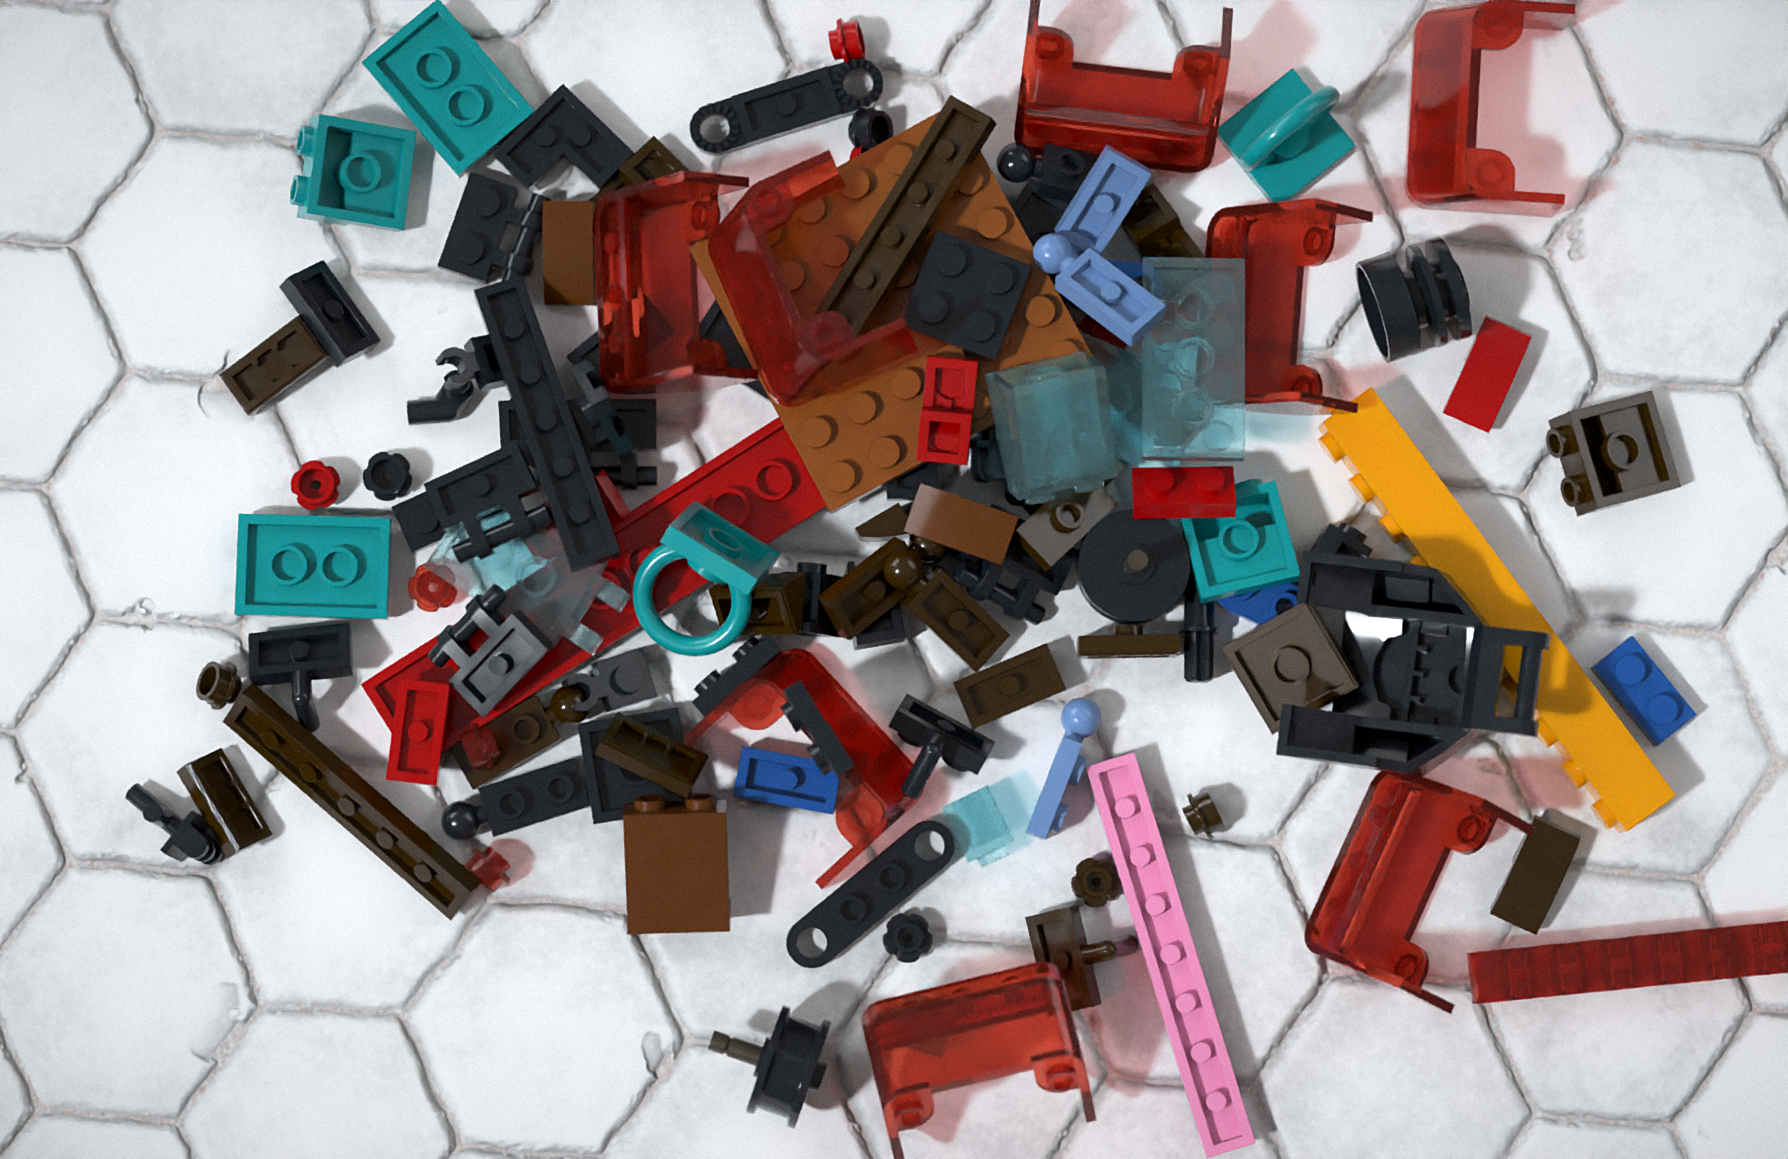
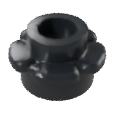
[848,107,894,154]
[363,451,413,501]
[883,913,933,963]

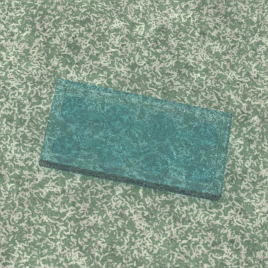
[1141,257,1245,462]

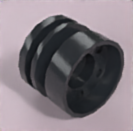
[1355,236,1472,363]

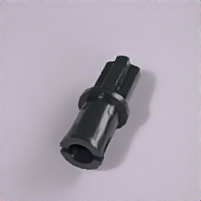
[1179,581,1219,683]

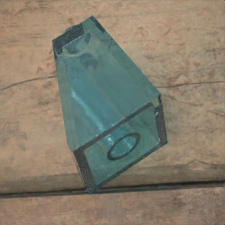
[985,351,1117,504]

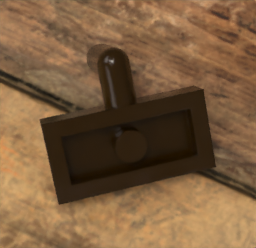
[1025,905,1139,1016]

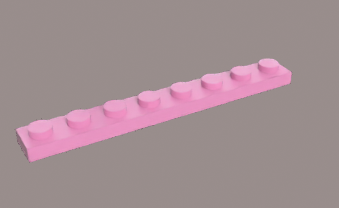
[1085,752,1256,1158]

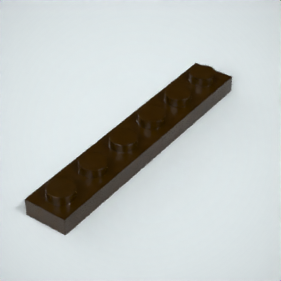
[789,95,997,382]
[223,683,482,920]

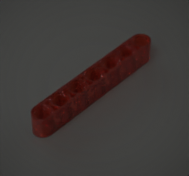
[1467,920,1788,1004]

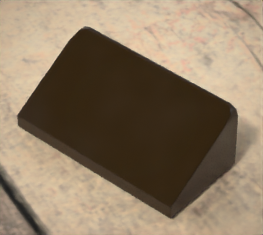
[708,573,806,635]

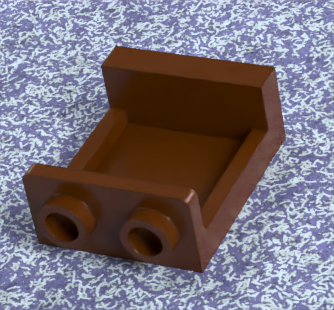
[623,793,731,934]

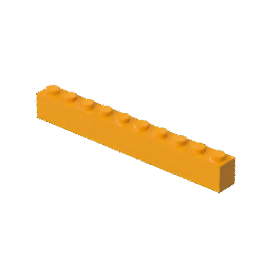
[1318,387,1676,833]

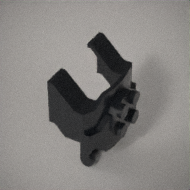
[1276,551,1550,777]

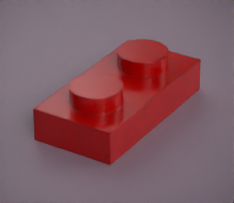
[1131,466,1236,519]
[386,678,452,786]

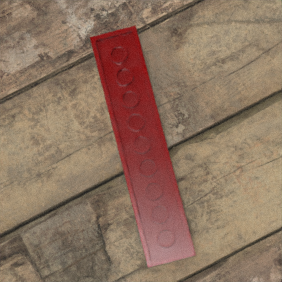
[361,417,827,753]

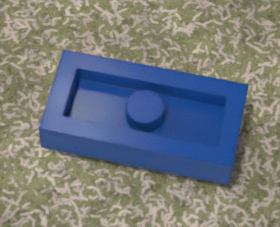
[1590,636,1696,747]
[733,746,840,815]

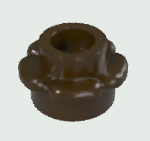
[196,661,242,710]
[1182,790,1225,839]
[1071,858,1121,907]

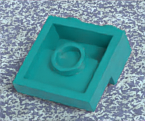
[290,114,417,232]
[1177,479,1300,604]

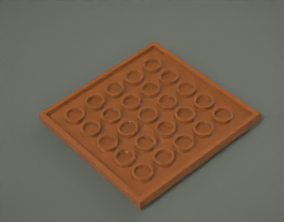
[688,112,1099,514]

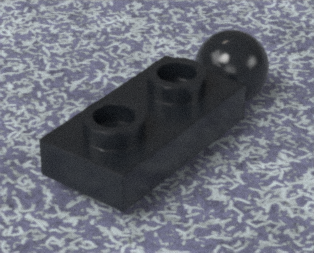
[997,143,1139,216]
[441,758,590,841]

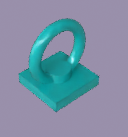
[1213,68,1355,210]
[633,501,781,657]

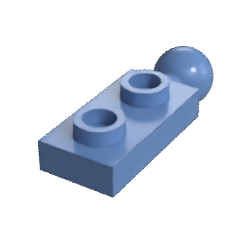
[1048,145,1152,283]
[1033,233,1166,347]
[1025,698,1101,840]

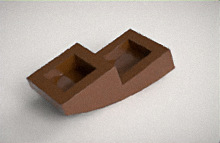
[543,201,596,306]
[903,483,1019,565]

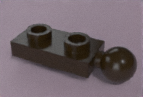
[818,534,949,641]
[883,549,1010,672]
[449,685,591,790]

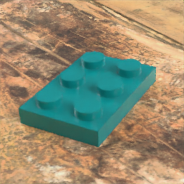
[362,0,535,179]
[234,513,392,620]

